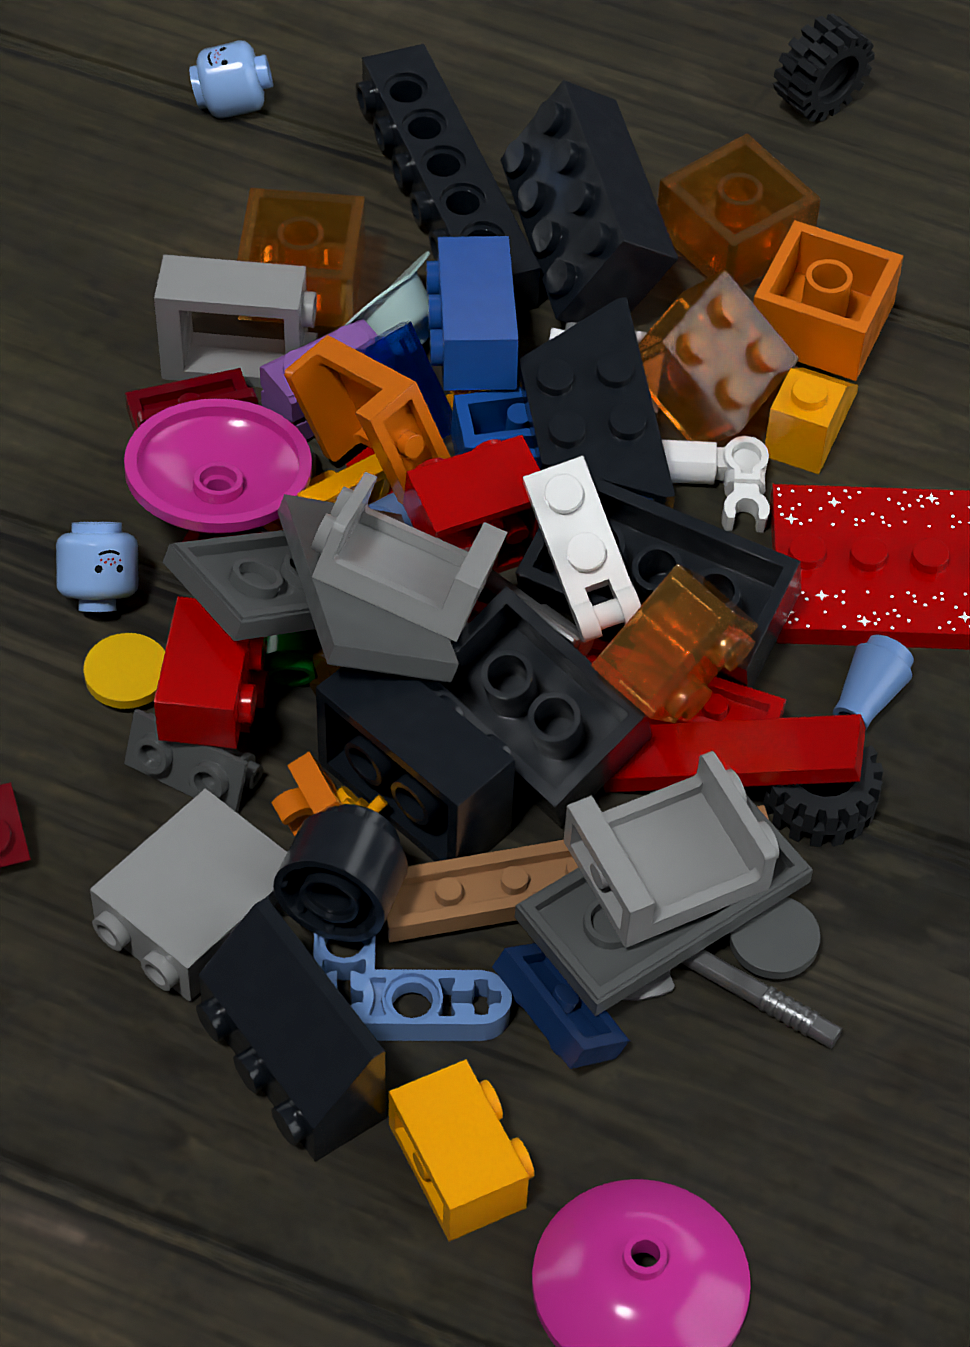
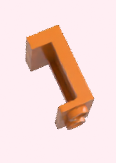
[284,335,451,504]

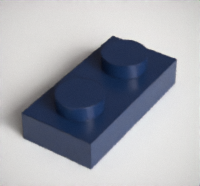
[492,943,630,1069]

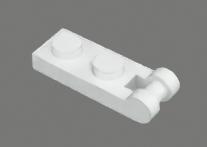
[523,456,645,643]

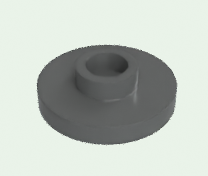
[729,897,820,979]

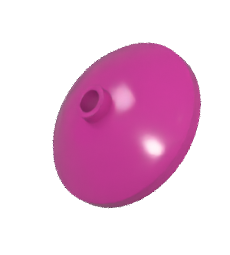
[124,399,312,534]
[532,1179,751,1347]

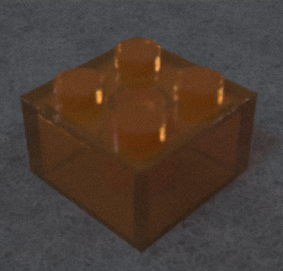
[657,133,821,295]
[237,188,365,327]
[638,270,799,442]
[591,564,759,723]

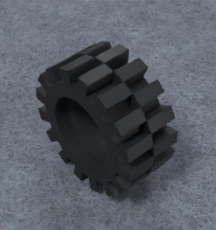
[773,14,875,122]

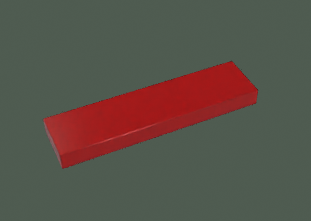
[603,714,866,793]

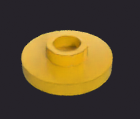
[84,633,165,709]

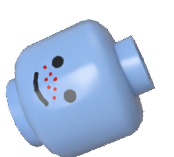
[189,40,273,119]
[56,522,138,612]

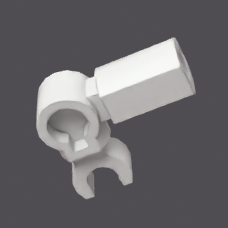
[662,436,770,533]

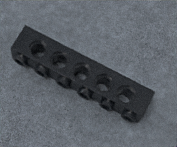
[356,44,541,313]

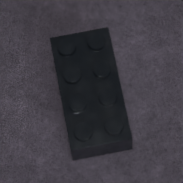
[500,80,678,323]
[515,475,801,688]

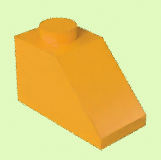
[765,368,858,475]

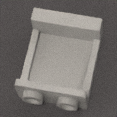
[311,472,508,642]
[564,751,779,948]
[90,788,288,1001]

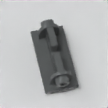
[124,709,263,813]

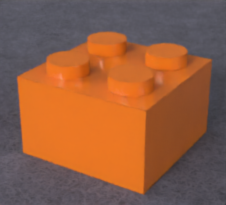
[747,220,904,381]

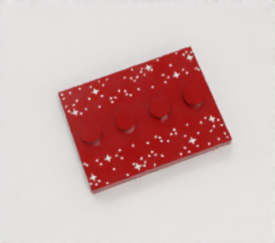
[770,484,970,650]

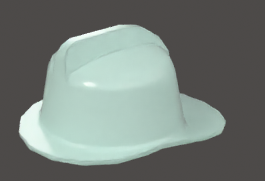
[344,251,430,357]

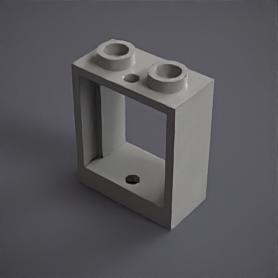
[154,255,318,388]

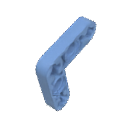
[313,933,512,1041]

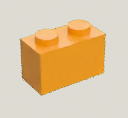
[389,1059,534,1241]

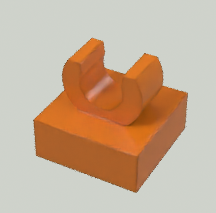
[271,751,342,836]

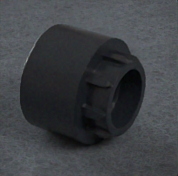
[273,804,408,942]

